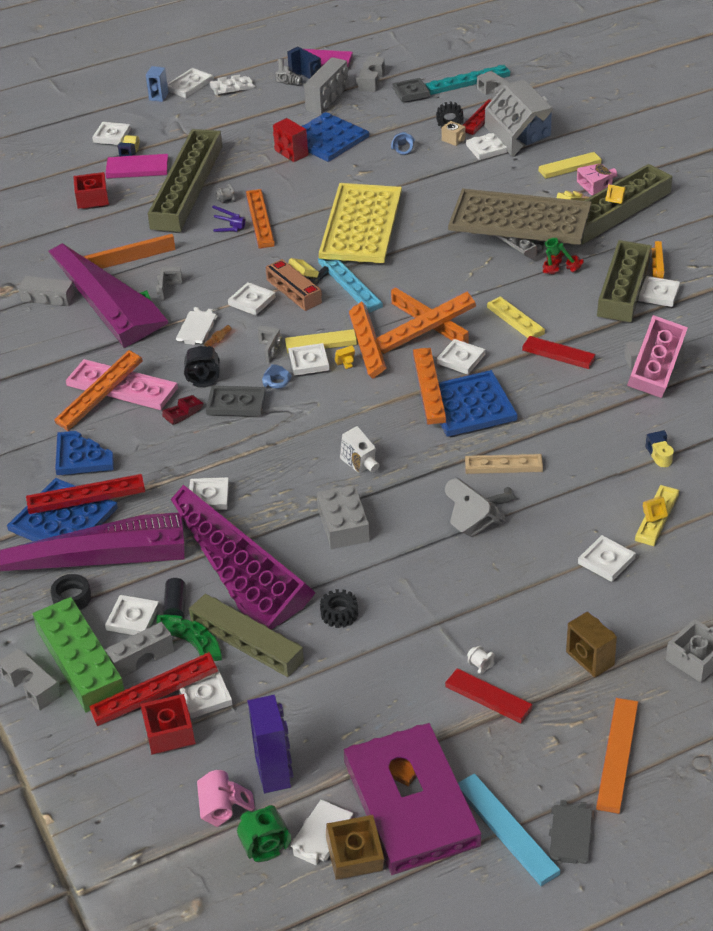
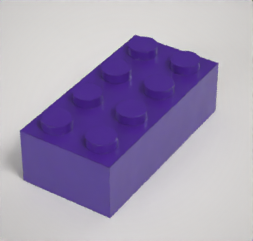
[247,694,294,794]

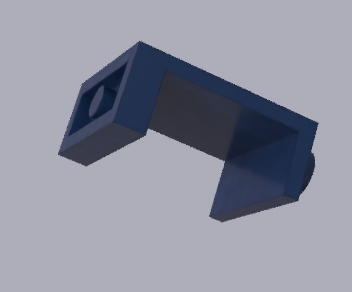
[287,46,321,79]

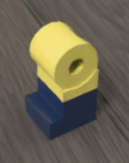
[117,135,140,157]
[645,430,674,467]

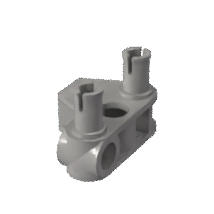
[445,477,505,537]

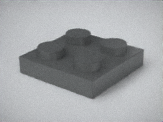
[392,78,429,102]

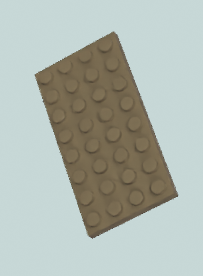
[448,188,591,245]

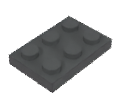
[206,385,266,416]

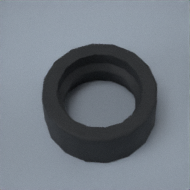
[50,574,91,610]

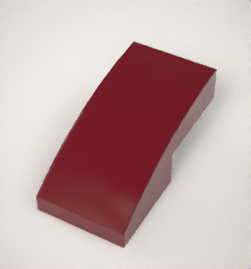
[162,395,204,425]

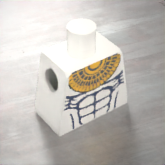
[340,426,379,473]

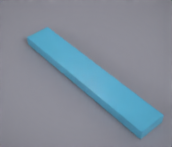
[318,258,383,313]
[458,773,560,886]

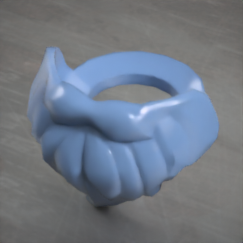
[391,132,415,155]
[262,364,292,389]

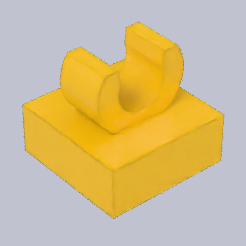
[605,184,626,204]
[335,345,355,369]
[642,496,668,522]

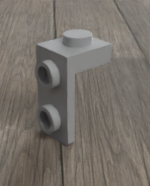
[156,267,183,300]
[258,325,283,363]

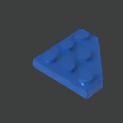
[55,431,114,475]

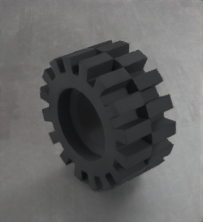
[436,101,464,129]
[320,589,358,628]

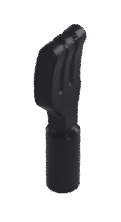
[309,266,329,285]

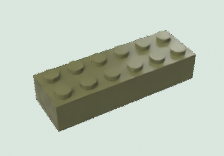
[597,240,652,322]

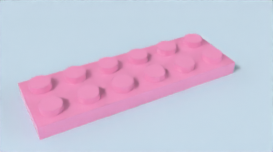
[66,359,178,410]

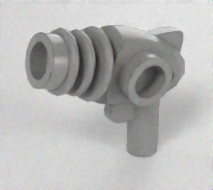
[275,58,303,85]

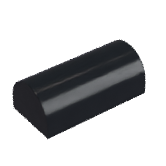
[163,578,186,618]

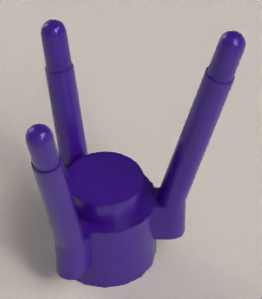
[212,205,246,232]

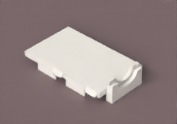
[210,75,255,96]
[176,307,217,345]
[289,800,353,865]

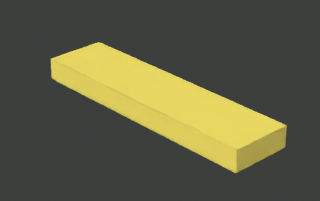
[538,152,601,179]
[487,296,545,338]
[285,329,357,353]
[635,485,679,546]

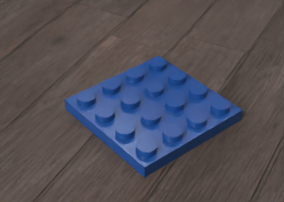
[302,112,370,162]
[438,370,517,437]
[7,478,118,541]

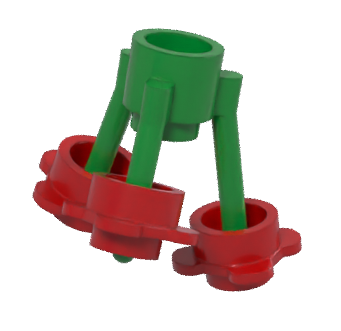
[543,238,584,274]

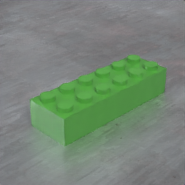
[32,597,124,713]

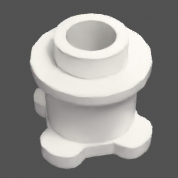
[467,646,495,675]

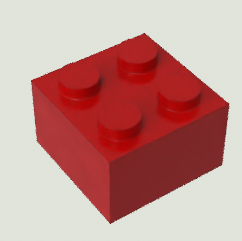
[273,118,308,162]
[73,172,109,209]
[140,694,195,755]

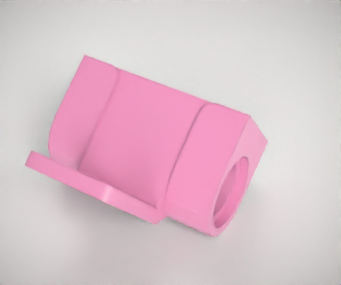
[197,770,255,827]

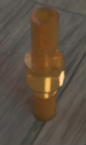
[204,325,232,347]

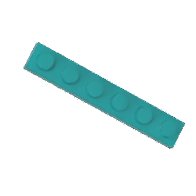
[425,65,510,95]

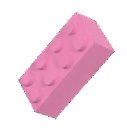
[627,315,688,398]

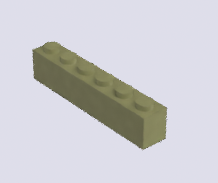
[189,593,304,677]

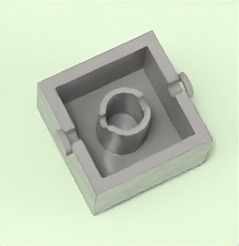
[666,619,713,683]

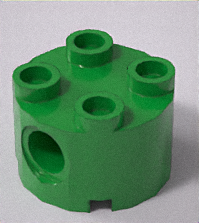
[237,805,291,862]

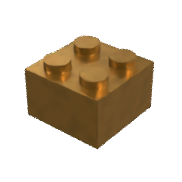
[566,611,617,678]
[325,815,384,880]

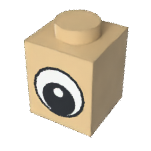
[442,121,466,146]

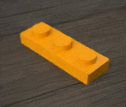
[651,241,664,279]

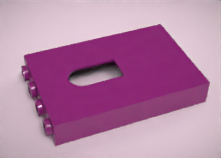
[344,723,481,876]

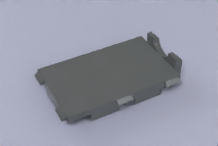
[549,800,594,864]

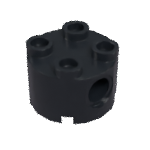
[184,346,220,388]

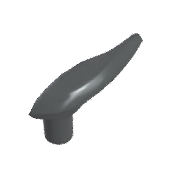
[486,487,516,504]

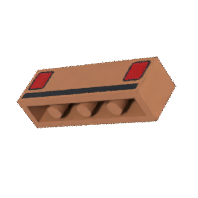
[266,259,322,311]

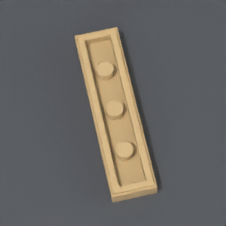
[465,454,543,474]

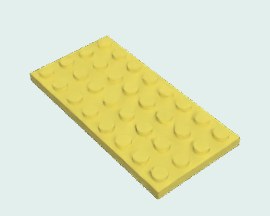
[319,183,402,264]

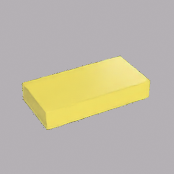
[288,258,319,278]

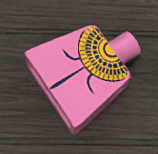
[577,164,617,196]

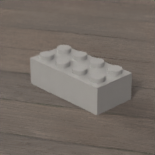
[304,57,349,114]

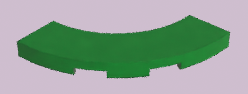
[157,615,222,661]

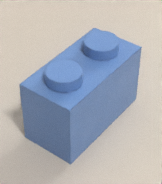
[146,66,169,102]

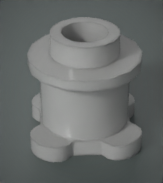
[216,183,235,203]

